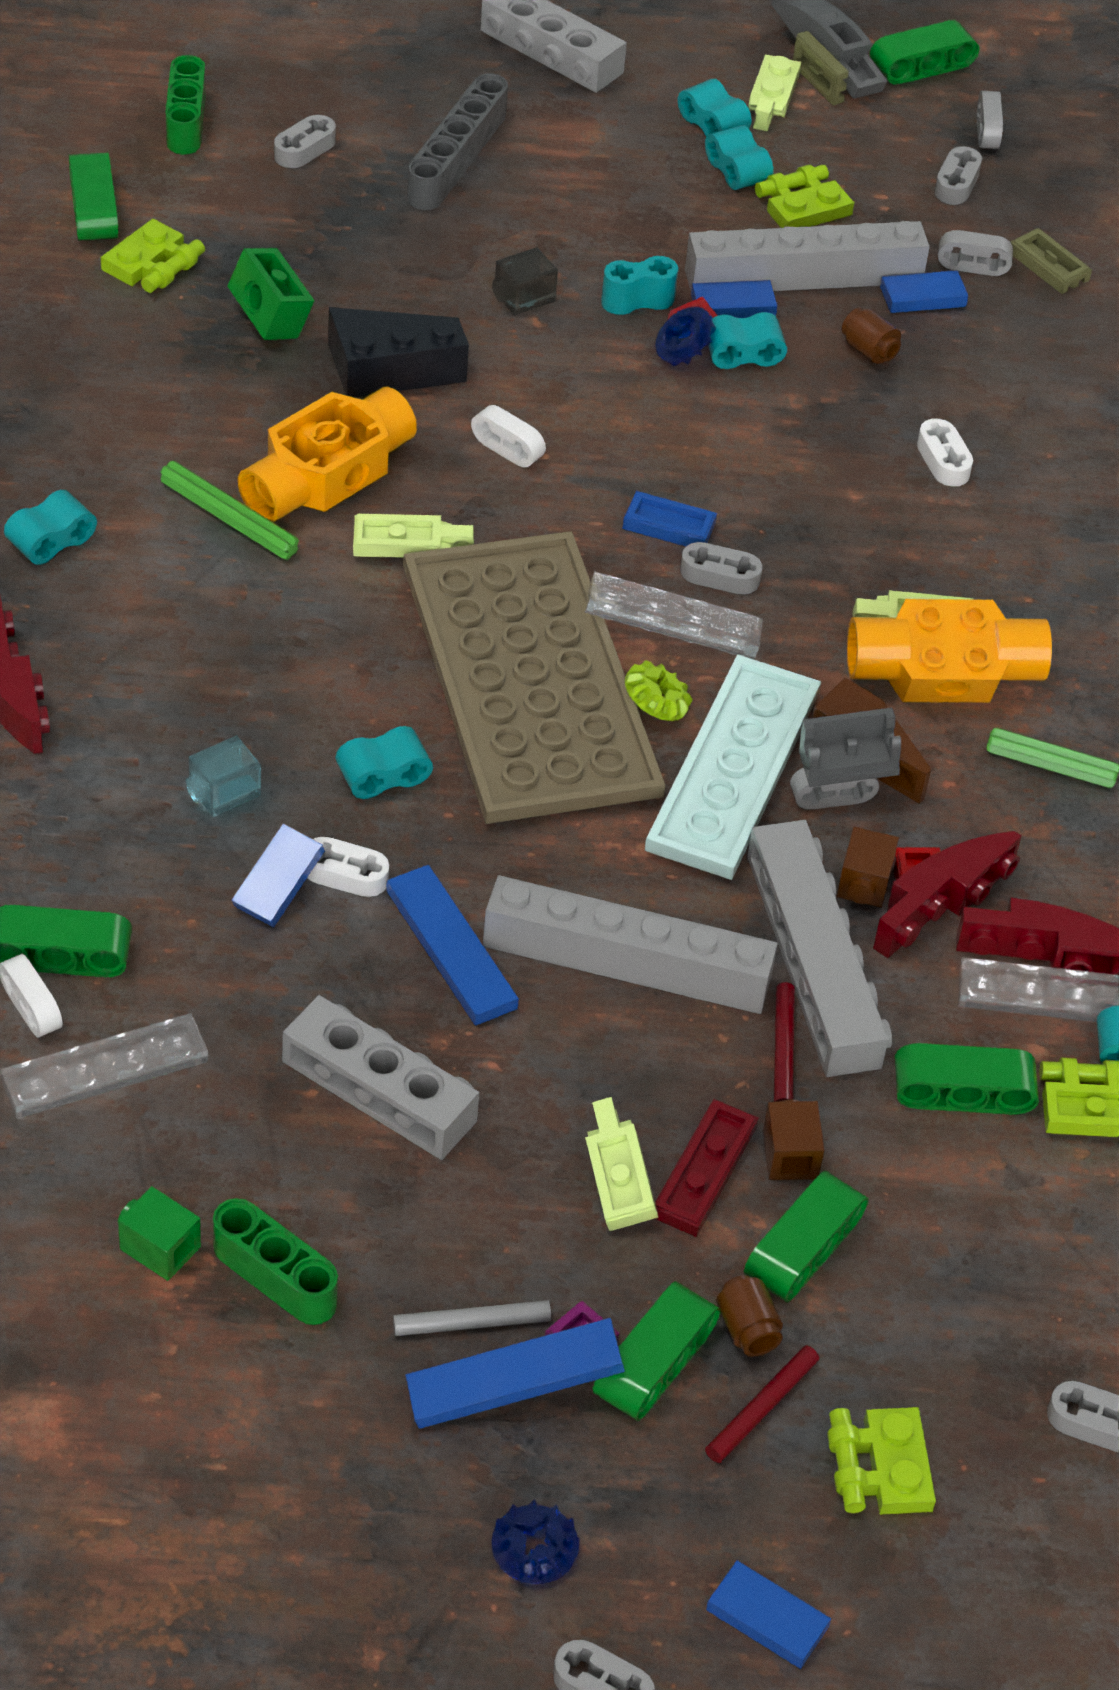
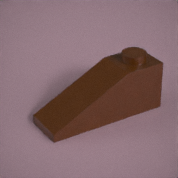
[812,678,931,804]

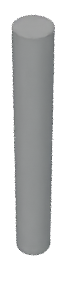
[393,1300,551,1336]

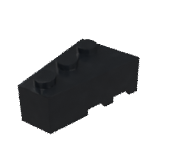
[328,307,469,397]

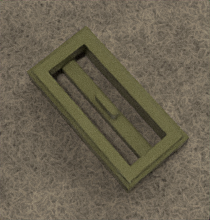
[793,31,849,106]
[1010,228,1092,294]

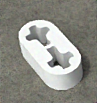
[471,405,546,467]
[917,419,973,487]
[307,837,389,897]
[0,954,63,1038]

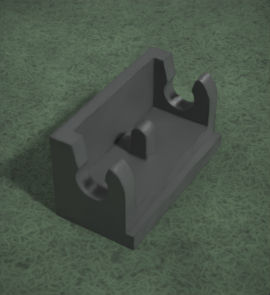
[799,708,901,787]

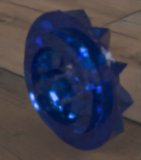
[655,307,716,367]
[491,1499,580,1584]

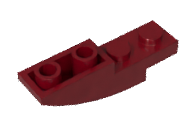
[0,595,50,754]
[873,831,1022,959]
[956,897,1119,984]

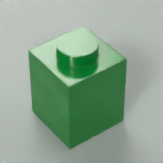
[118,1186,201,1281]

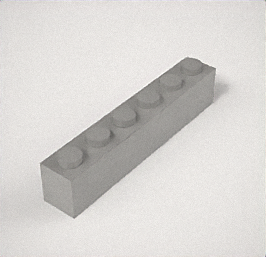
[685,221,930,291]
[747,820,892,1077]
[483,875,778,1014]

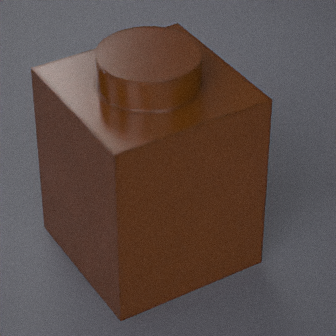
[836,826,899,908]
[762,1099,825,1180]

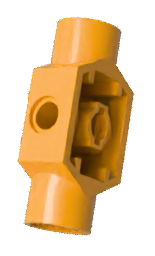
[238,387,417,523]
[847,599,1052,703]

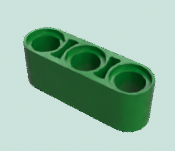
[869,20,980,85]
[165,55,206,155]
[69,152,118,241]
[0,905,133,977]
[895,1043,1039,1115]
[743,1170,869,1303]
[213,1198,338,1325]
[592,1281,721,1421]

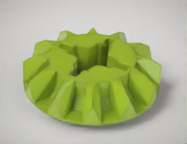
[625,660,693,721]

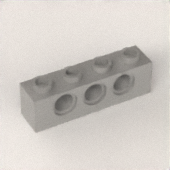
[480,0,627,93]
[282,995,479,1160]

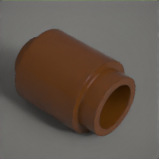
[841,307,901,364]
[716,1275,783,1357]

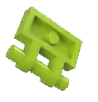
[755,164,854,228]
[101,218,205,293]
[1039,1057,1119,1137]
[827,1407,936,1515]

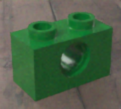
[227,248,315,340]

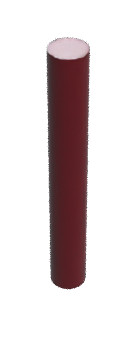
[774,982,795,1102]
[705,1345,820,1463]

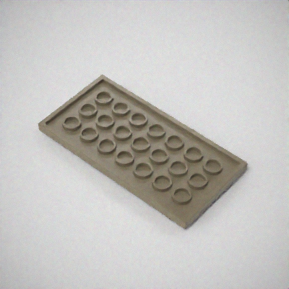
[403,531,665,824]

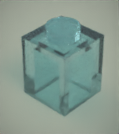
[186,735,261,817]

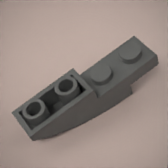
[771,0,887,99]

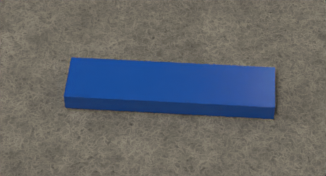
[386,865,519,1026]
[405,1318,625,1429]

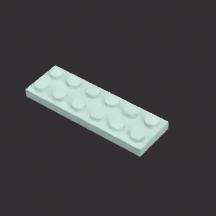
[645,654,821,880]

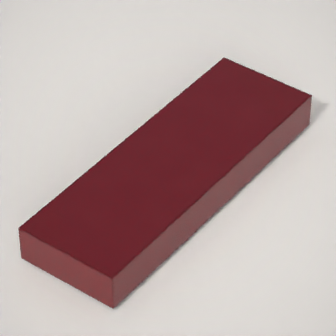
[655,1099,759,1237]

